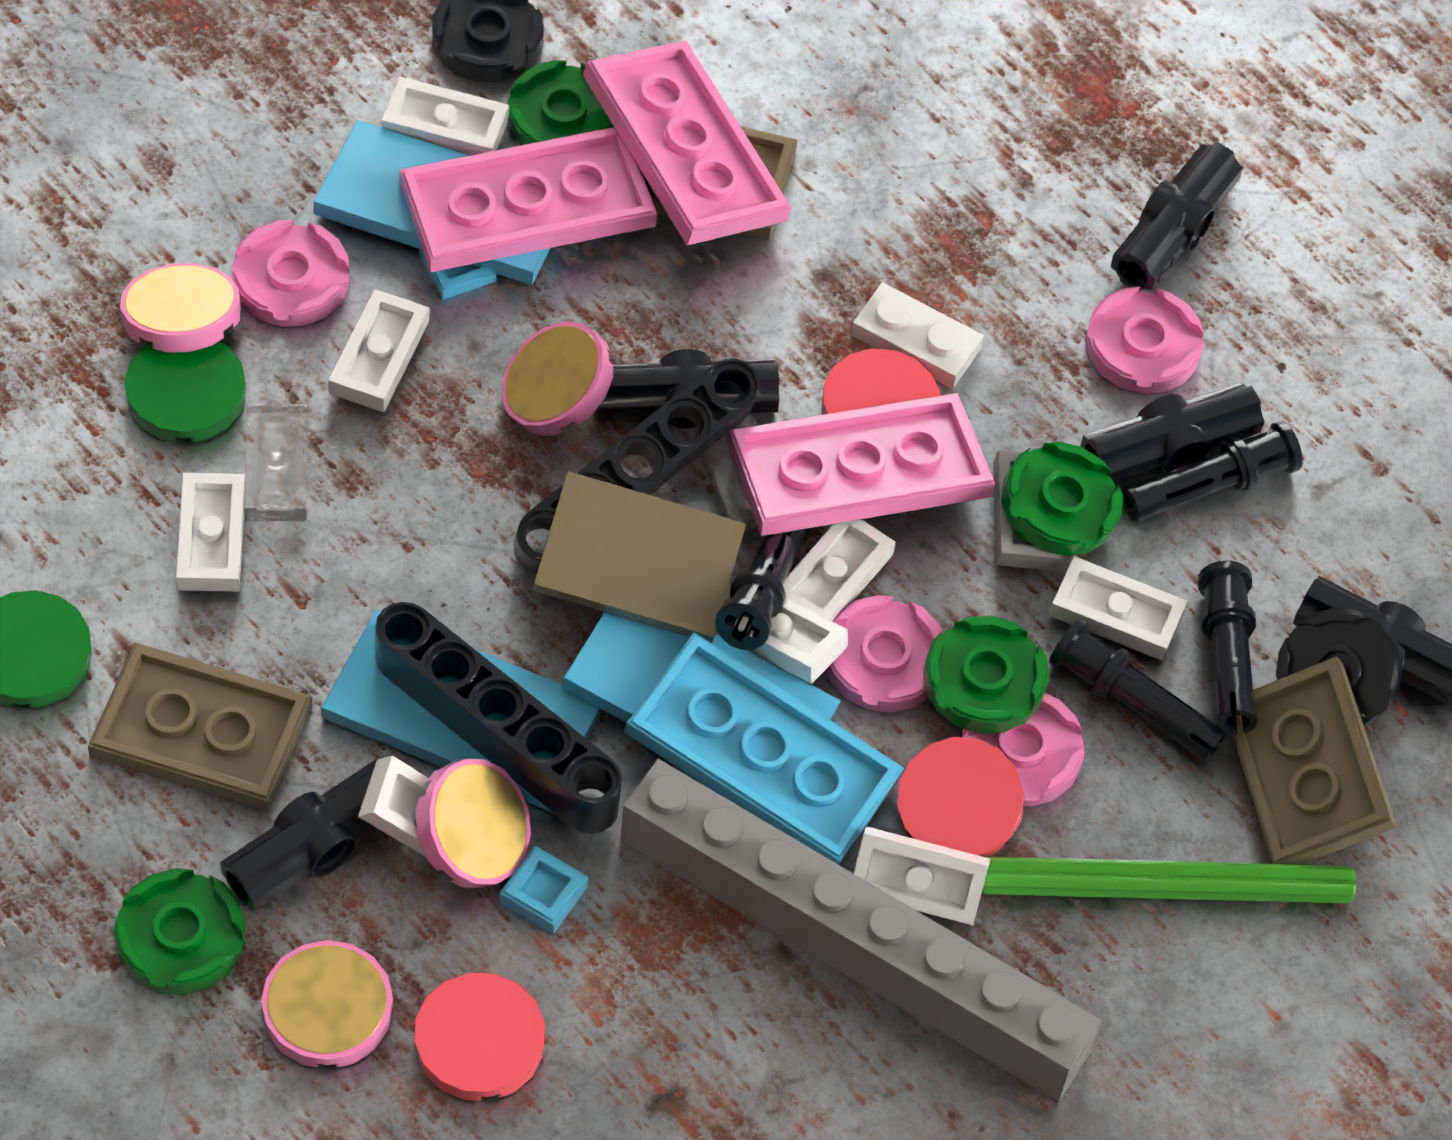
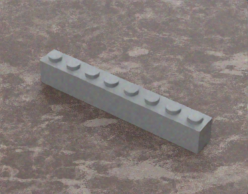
[620,759,1102,1102]

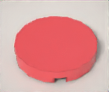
[821,348,940,415]
[897,737,1024,857]
[415,973,545,1101]

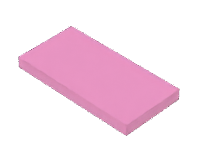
[583,40,792,246]
[399,127,657,273]
[727,393,995,536]

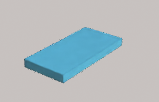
[314,119,550,285]
[321,609,602,812]
[561,612,841,723]
[624,632,904,865]

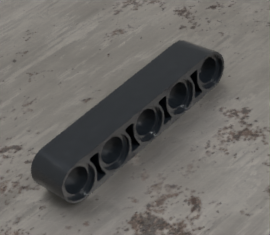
[513,358,760,574]
[375,602,622,834]

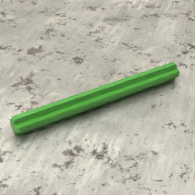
[982,856,1357,903]

